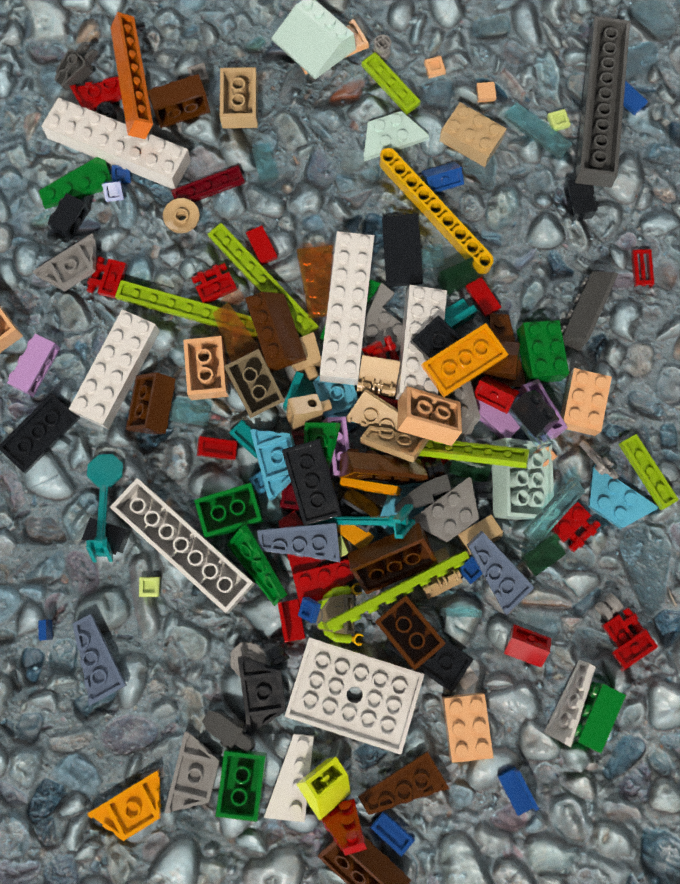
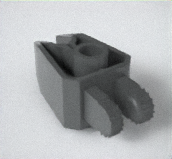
[55,42,98,91]
[202,711,256,751]

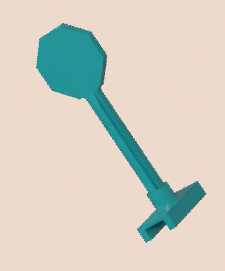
[86,454,123,563]
[309,504,415,539]

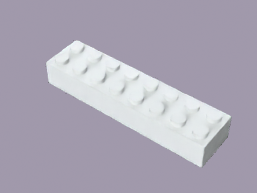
[42,97,191,189]
[320,231,374,385]
[110,478,255,614]

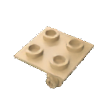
[357,355,401,397]
[415,547,463,600]

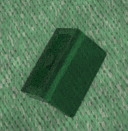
[437,257,479,295]
[449,460,492,482]
[521,533,566,576]

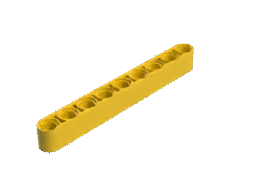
[379,148,494,274]

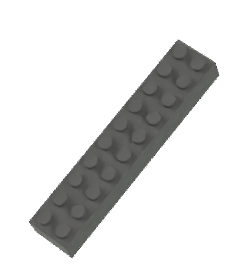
[575,16,630,188]

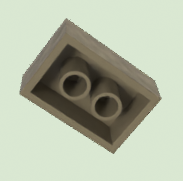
[224,349,285,418]

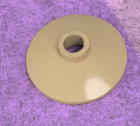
[163,198,200,233]

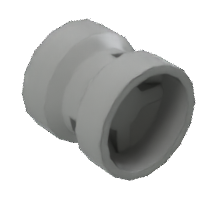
[373,35,391,61]
[594,593,623,621]

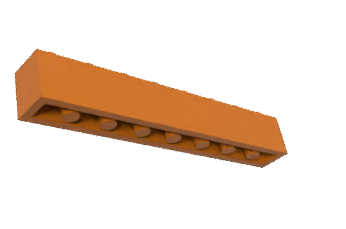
[111,12,153,139]

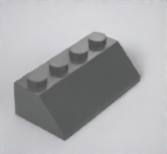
[561,272,618,351]

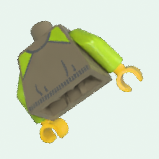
[317,583,363,646]

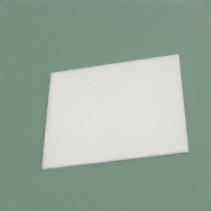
[459,666,479,690]

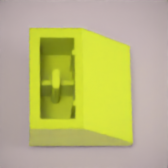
[296,757,351,820]

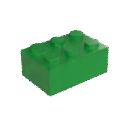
[516,320,569,384]
[194,483,264,540]
[573,681,626,754]
[215,748,267,822]

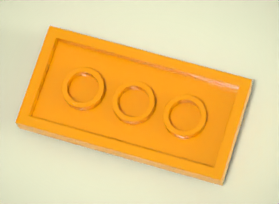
[421,323,509,398]

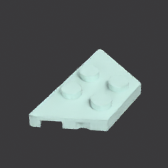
[364,111,429,161]

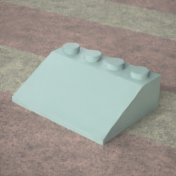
[272,0,356,79]
[492,438,555,520]

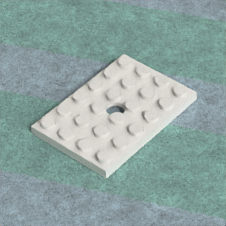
[284,637,424,754]

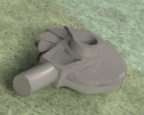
[579,440,619,479]
[230,641,267,677]

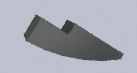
[394,474,451,513]

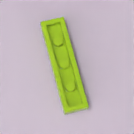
[361,52,421,115]
[618,434,679,511]

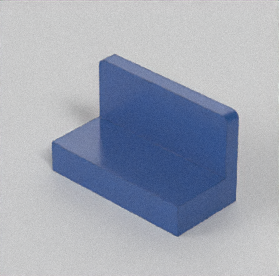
[421,161,464,193]
[497,767,539,816]

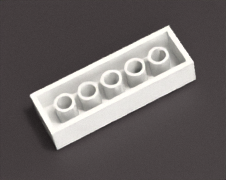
[395,285,447,399]
[69,309,160,430]

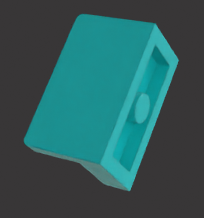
[444,299,478,330]
[283,371,315,411]

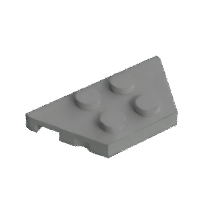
[32,233,96,291]
[445,381,481,442]
[412,477,479,542]
[164,731,220,813]

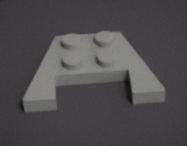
[363,283,403,359]

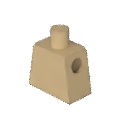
[291,332,321,381]
[286,394,332,432]

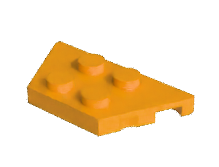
[87,770,161,841]

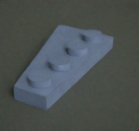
[257,522,340,562]
[467,531,535,615]
[73,614,127,706]

